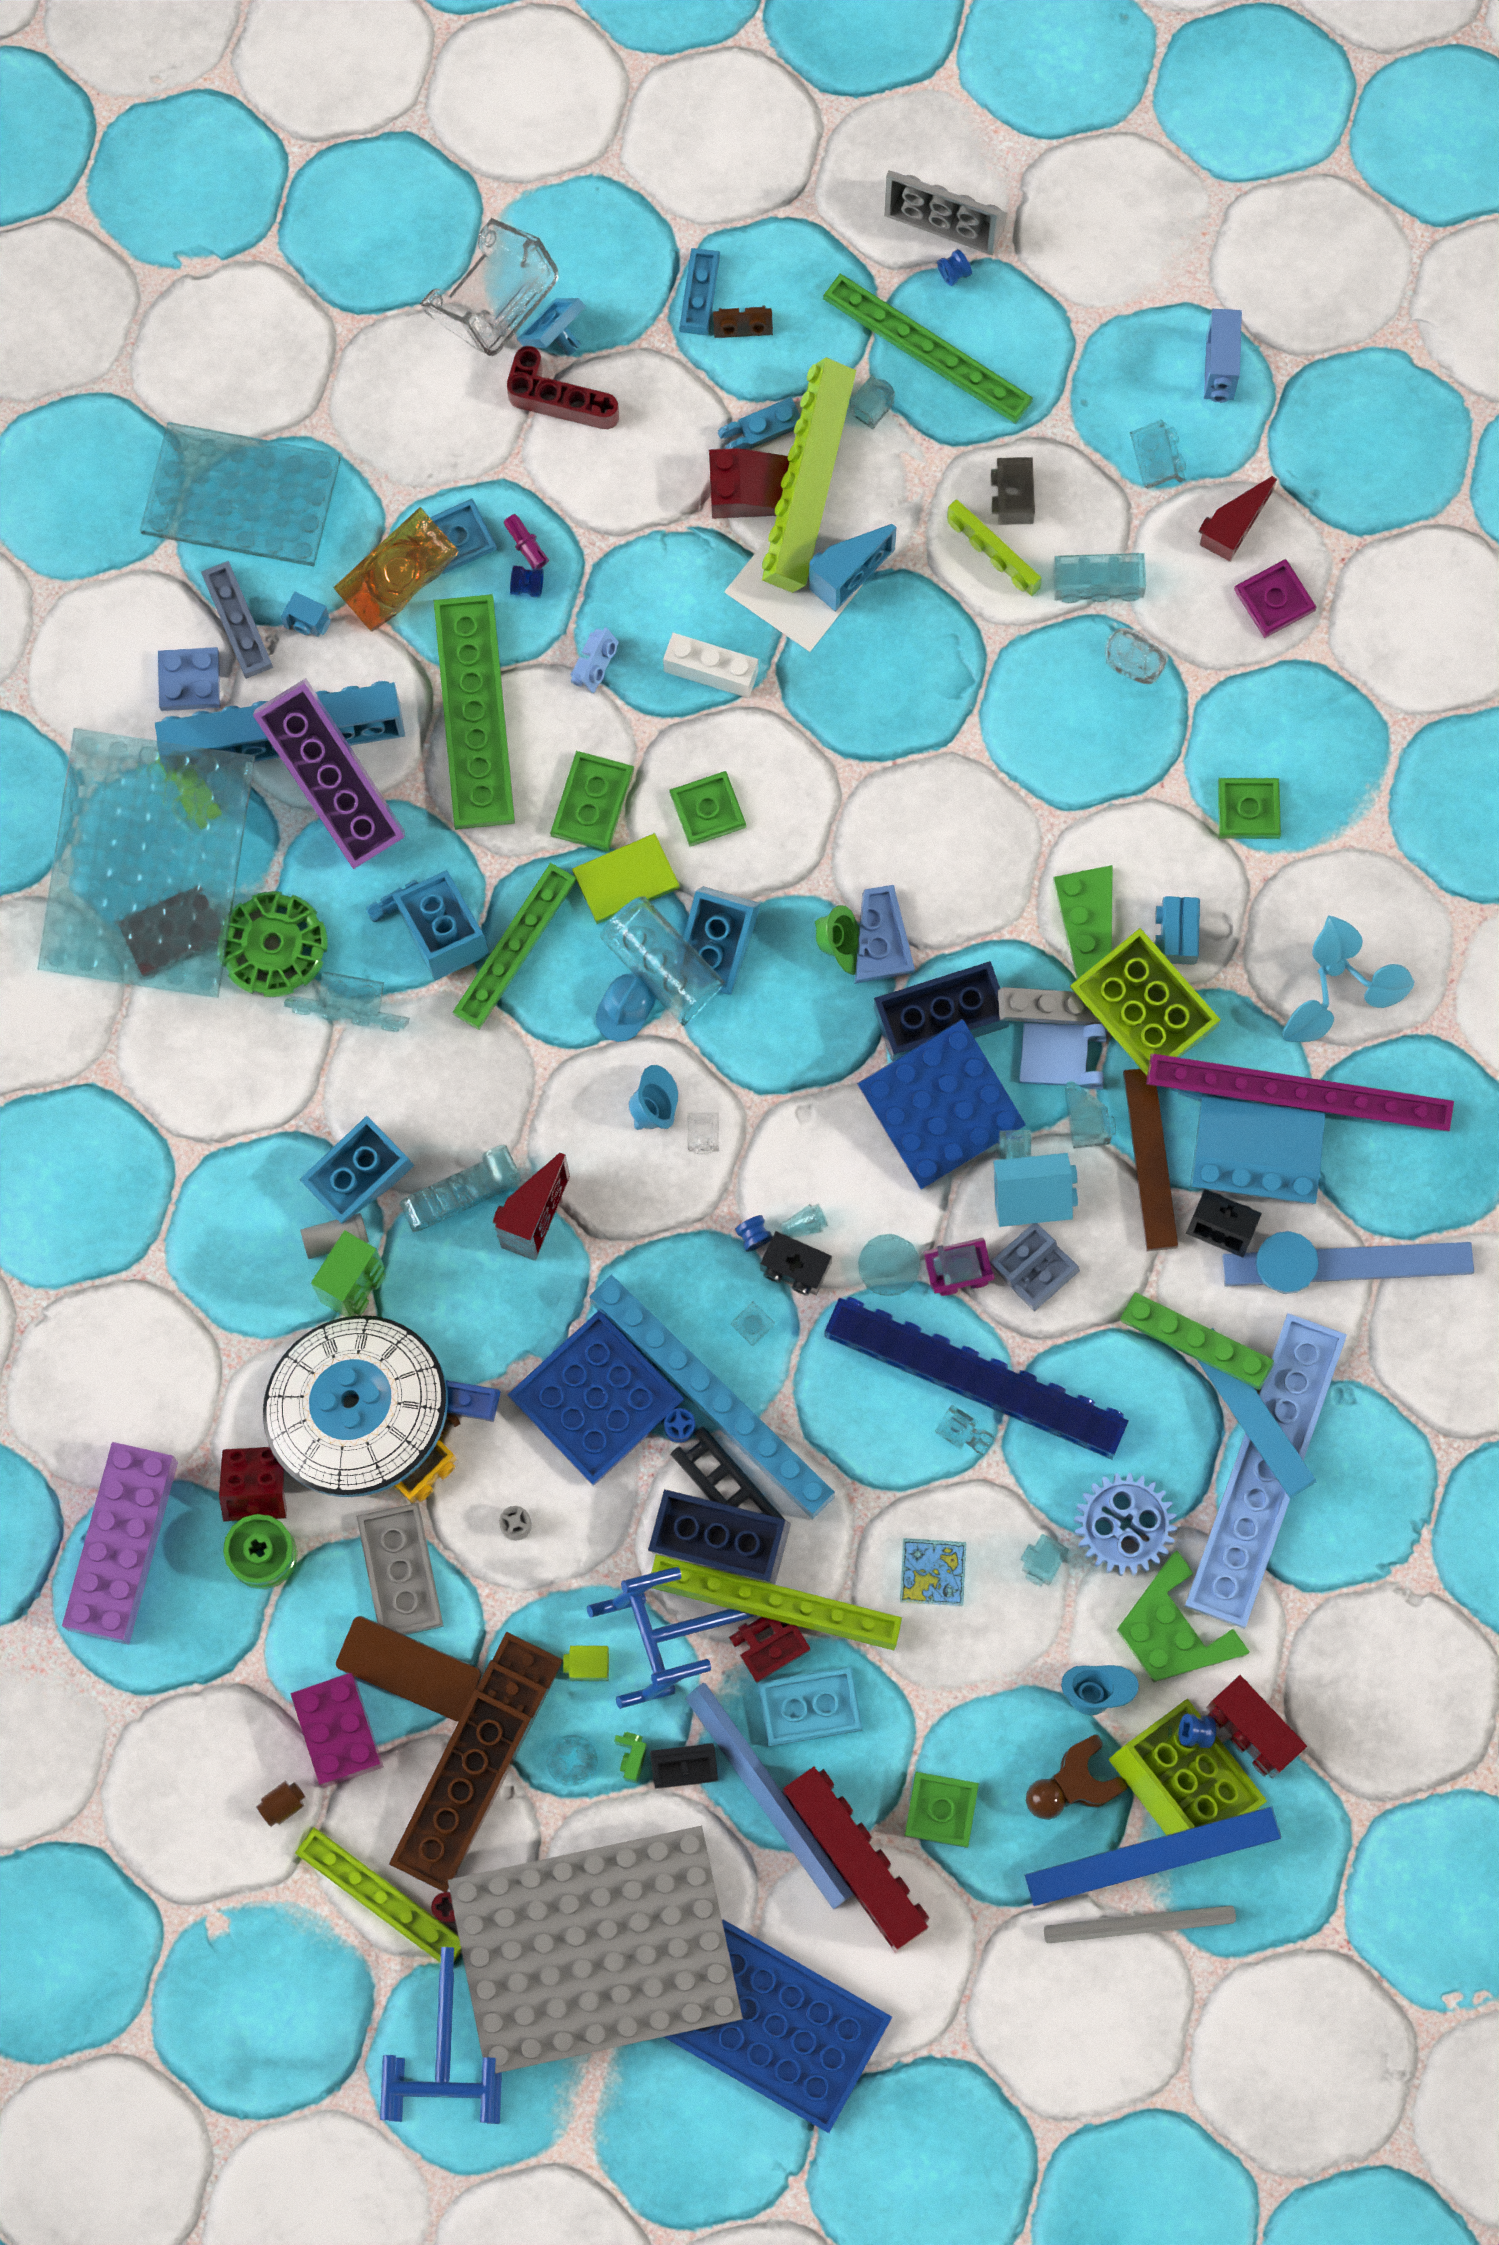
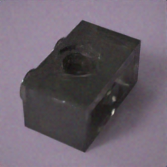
[990,457,1035,525]

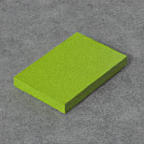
[572,833,680,924]

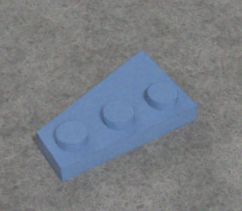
[854,885,915,984]

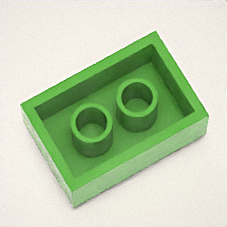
[311,1230,386,1317]

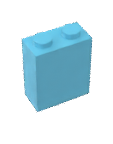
[993,1153,1078,1227]

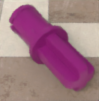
[504,514,549,571]

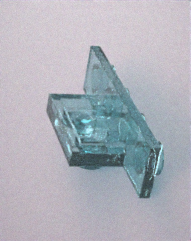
[284,971,410,1032]

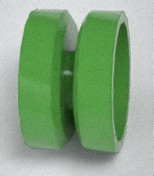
[223,1514,298,1590]

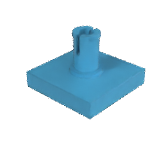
[517,298,586,356]

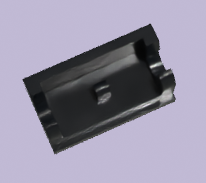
[650,1743,718,1789]

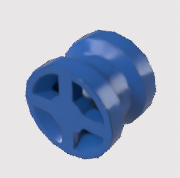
[937,249,972,286]
[735,1215,773,1252]
[664,1408,695,1443]
[1178,1714,1216,1748]

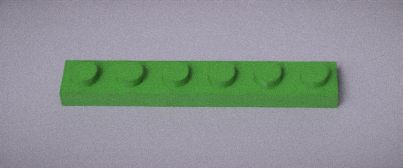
[453,862,577,1030]

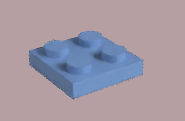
[158,647,220,711]

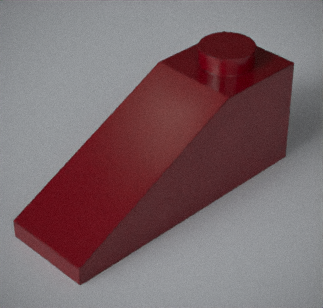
[1198,476,1277,562]

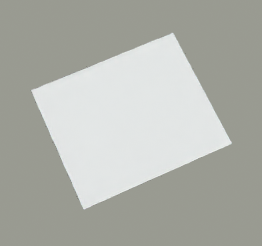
[725,536,863,652]

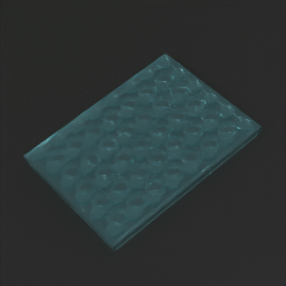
[37,728,255,998]

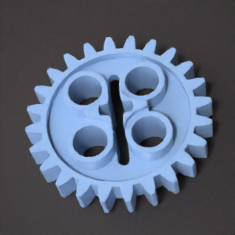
[1074,1473,1177,1576]

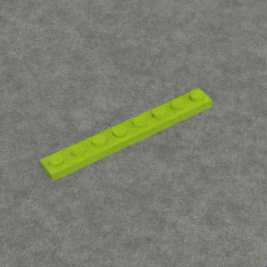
[651,1554,902,1651]

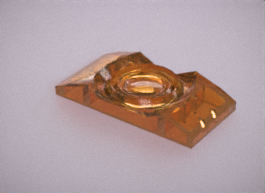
[333,507,459,632]

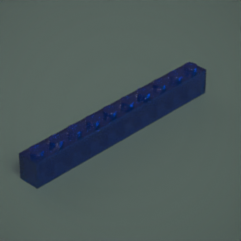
[824,1297,1129,1460]

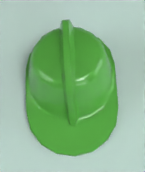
[815,905,859,975]

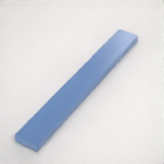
[1222,1242,1474,1287]
[685,1683,853,1910]

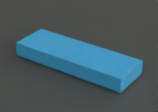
[679,248,720,335]

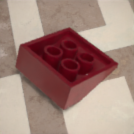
[493,1153,570,1261]

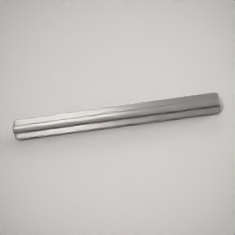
[1044,1906,1236,1943]

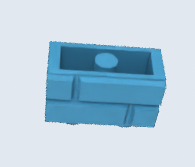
[1154,896,1200,965]

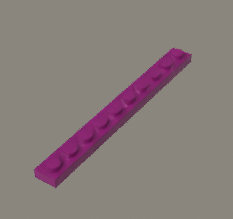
[1146,1054,1454,1132]

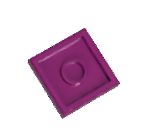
[1234,559,1317,638]

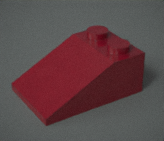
[709,448,790,519]

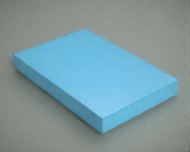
[757,1667,863,1747]

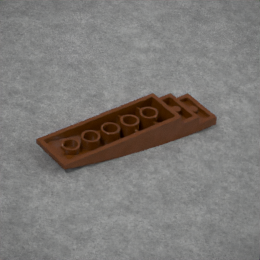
[389,1632,563,1892]

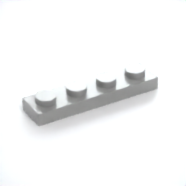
[998,987,1101,1025]

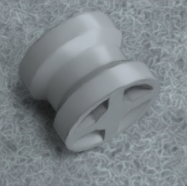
[499,1506,532,1541]

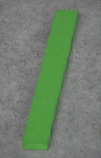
[823,273,1033,424]

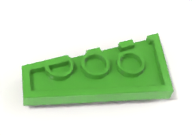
[1053,865,1113,980]

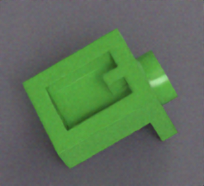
[614,1732,648,1784]

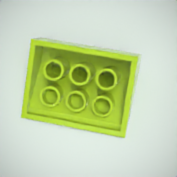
[1070,928,1221,1075]
[1108,1698,1267,1835]

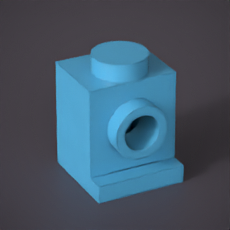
[281,592,331,637]

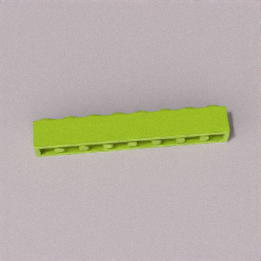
[762,357,857,593]

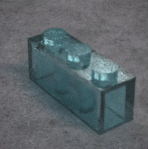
[1053,553,1146,603]

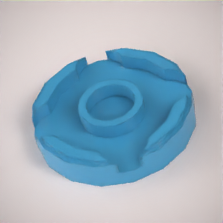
[1255,1231,1319,1294]

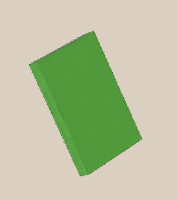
[550,751,634,852]

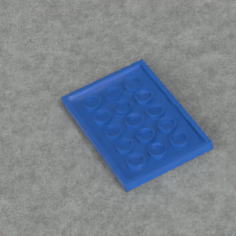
[664,1919,892,2133]

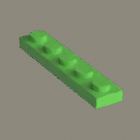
[1120,1292,1274,1390]

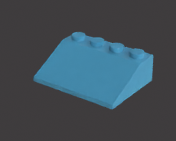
[1189,1096,1325,1205]

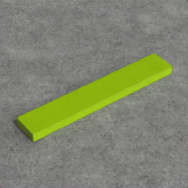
[295,1827,462,1963]

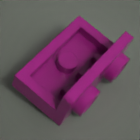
[923,1237,995,1296]

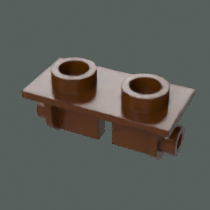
[713,305,773,338]

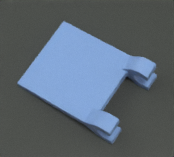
[1020,1023,1107,1090]

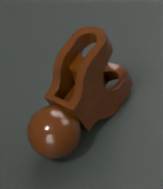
[1026,1735,1128,1820]

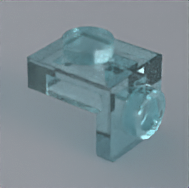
[933,1245,982,1286]

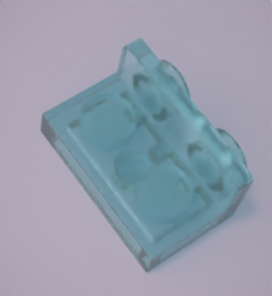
[1129,419,1186,489]

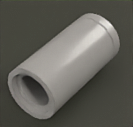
[300,1213,369,1259]

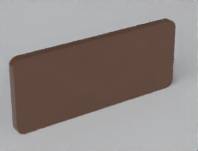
[336,1616,482,1722]

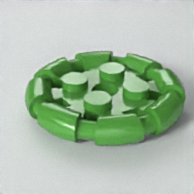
[218,891,328,997]

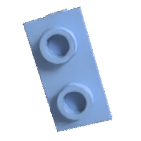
[570,627,619,693]

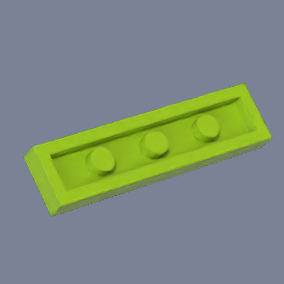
[947,499,1042,596]

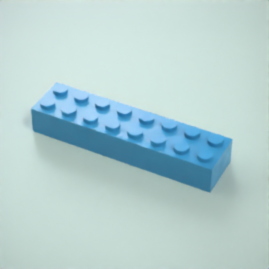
[155,681,406,774]

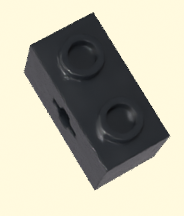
[1186,1189,1262,1258]
[760,1231,832,1296]

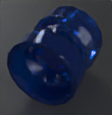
[510,565,544,598]

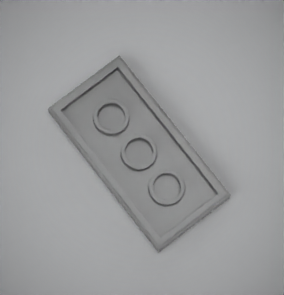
[356,1503,444,1635]

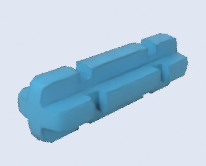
[366,880,418,922]

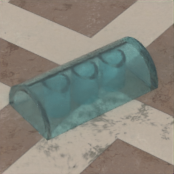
[600,896,726,1026]

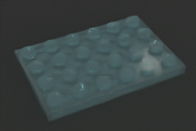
[140,422,341,567]

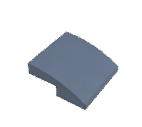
[990,1223,1080,1312]

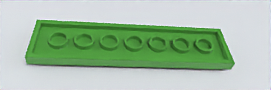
[433,594,515,830]

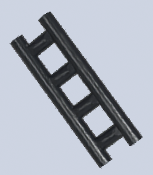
[670,1426,785,1520]

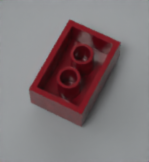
[1206,1675,1307,1778]

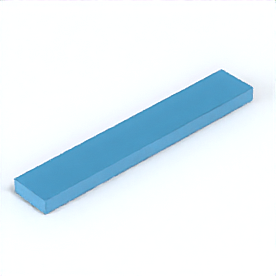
[1196,1328,1317,1499]

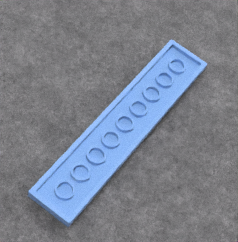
[1184,1313,1347,1629]

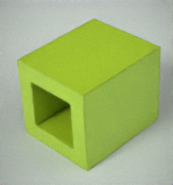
[563,1646,609,1681]

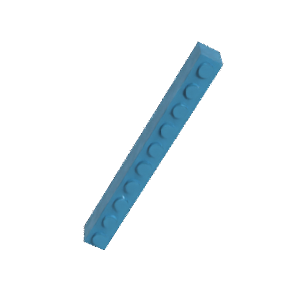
[589,1274,835,1520]

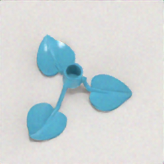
[1282,915,1415,1042]

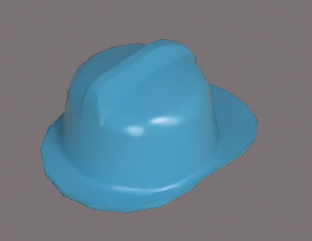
[596,973,656,1042]
[629,1065,678,1130]
[1061,1665,1139,1716]

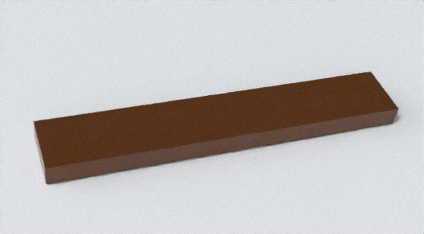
[1123,1069,1178,1252]

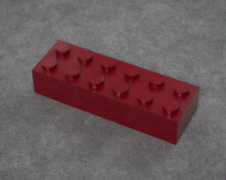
[783,1766,930,1953]

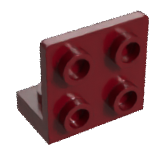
[219,1447,287,1522]

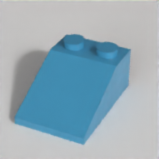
[809,524,897,612]
[392,870,490,981]
[673,886,761,995]
[299,1116,415,1224]

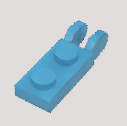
[717,397,801,449]

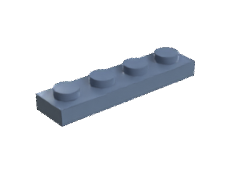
[201,561,273,679]

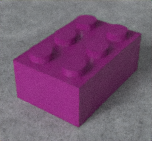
[290,1673,384,1788]

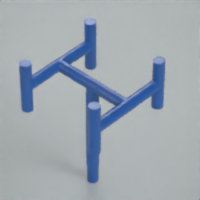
[587,1567,757,1709]
[380,1947,502,2124]

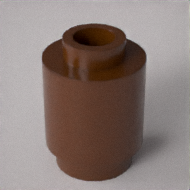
[256,1780,306,1827]

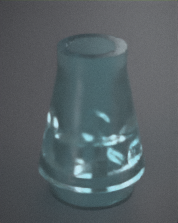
[780,1203,829,1238]

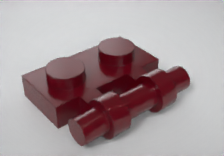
[729,1617,811,1684]

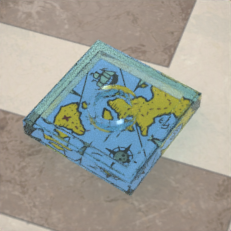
[900,1538,966,1606]

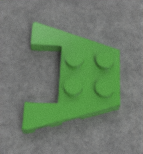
[1117,1551,1250,1683]

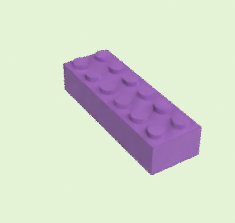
[253,678,405,869]
[62,1442,178,1645]

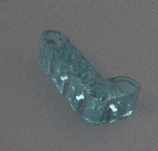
[399,1145,522,1232]

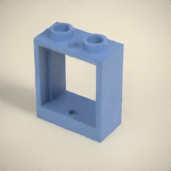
[1204,308,1242,403]

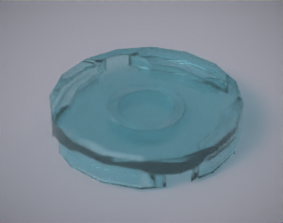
[858,1234,920,1296]

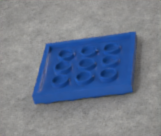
[857,1019,1026,1190]
[507,1310,685,1486]

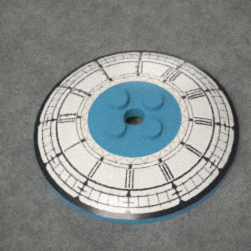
[263,1315,448,1497]

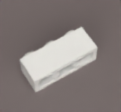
[663,633,759,698]

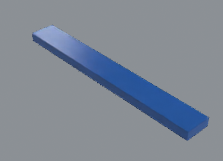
[1025,1806,1282,1906]

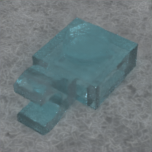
[935,1405,995,1455]

